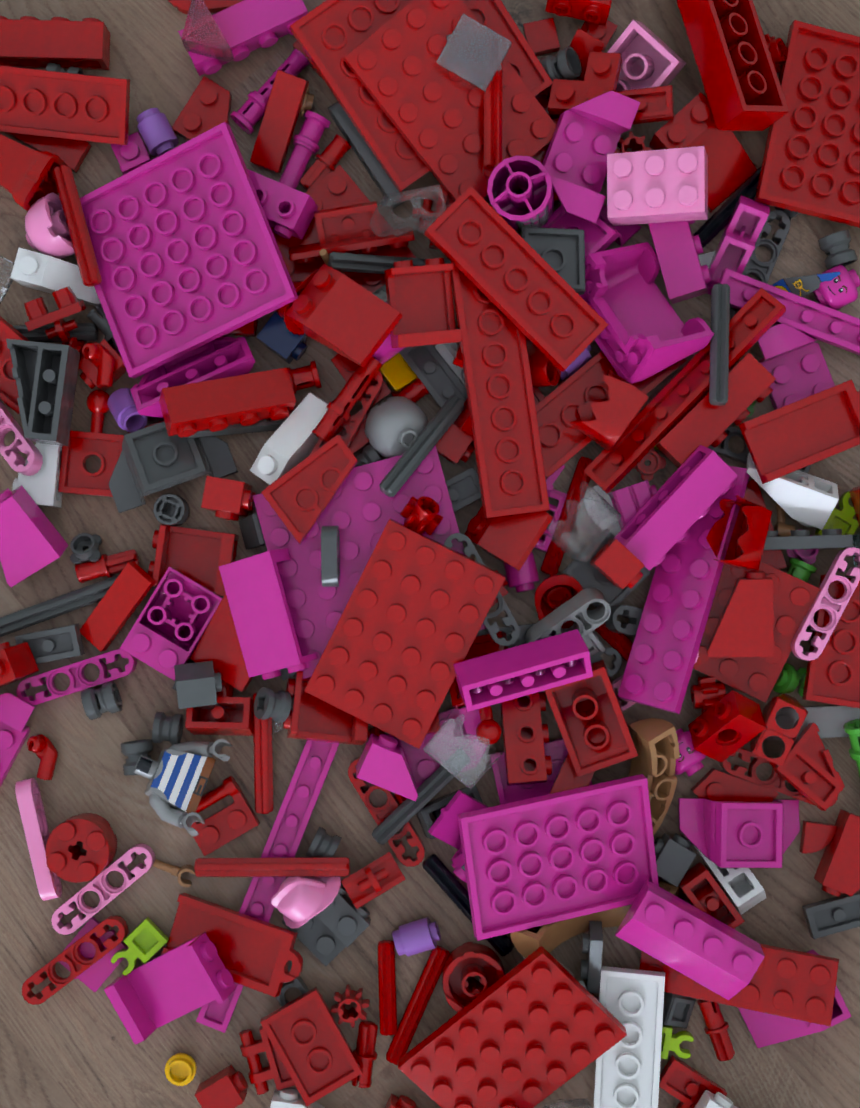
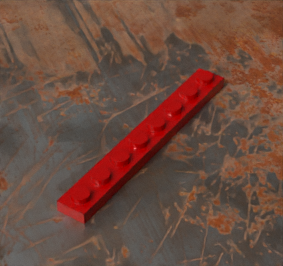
[583,287,786,494]

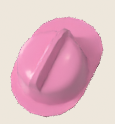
[271,876,341,929]

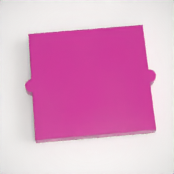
[428,790,488,849]
[59,917,129,992]

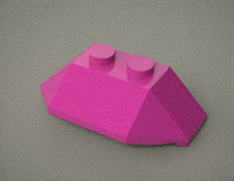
[130,336,255,418]

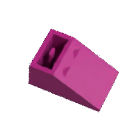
[120,566,223,681]
[738,949,852,1048]

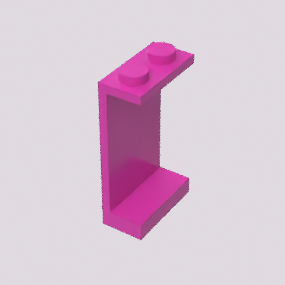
[219,548,318,680]
[104,932,237,1045]

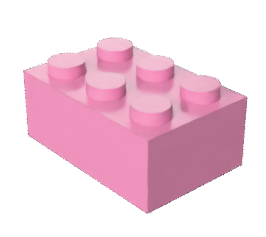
[607,146,708,226]

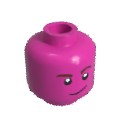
[813,265,860,310]
[675,728,706,777]

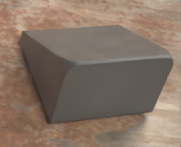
[239,513,266,549]
[663,992,696,1029]

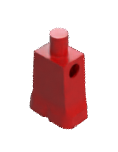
[0,134,67,212]

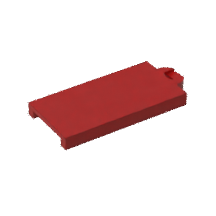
[739,379,860,484]
[161,893,303,997]

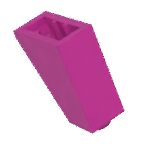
[0,485,68,587]

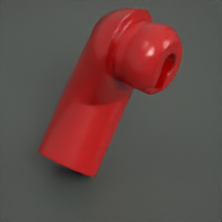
[82,342,115,387]
[27,734,58,780]

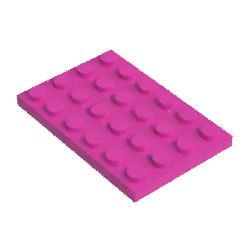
[457,774,659,941]

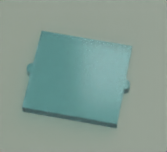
[436,13,512,91]

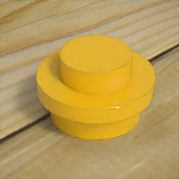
[165,1053,197,1086]

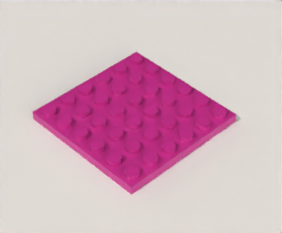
[80,122,298,379]
[253,445,486,679]

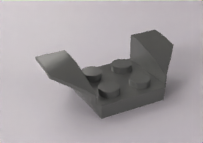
[108,422,238,513]

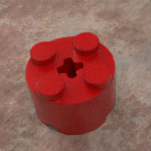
[46,813,117,883]
[442,942,505,1012]

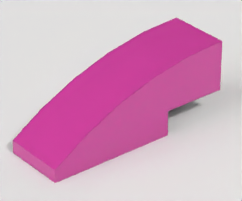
[706,195,770,295]

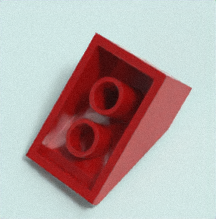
[649,92,757,213]
[285,264,403,368]
[544,660,638,777]

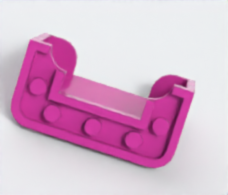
[580,242,714,384]

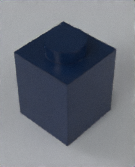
[256,312,308,364]

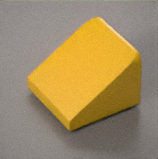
[379,353,417,394]

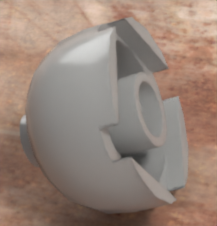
[365,396,429,458]

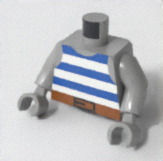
[133,739,233,836]

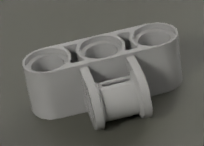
[525,587,611,658]

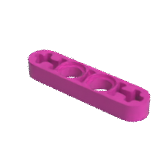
[16,649,137,706]

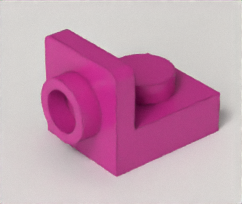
[110,132,152,175]

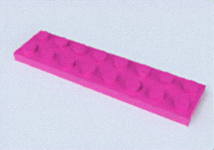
[617,466,750,714]

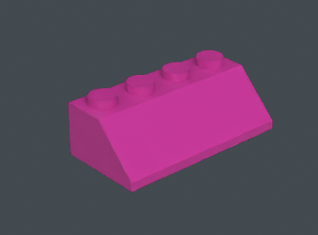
[615,879,765,1000]

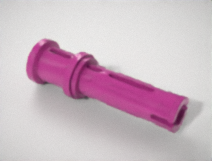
[230,49,309,135]
[279,110,331,189]

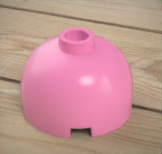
[25,193,75,259]

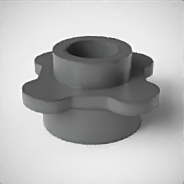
[70,533,102,564]

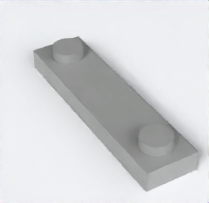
[763,705,860,740]

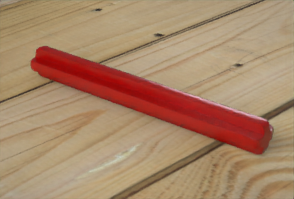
[194,857,350,877]

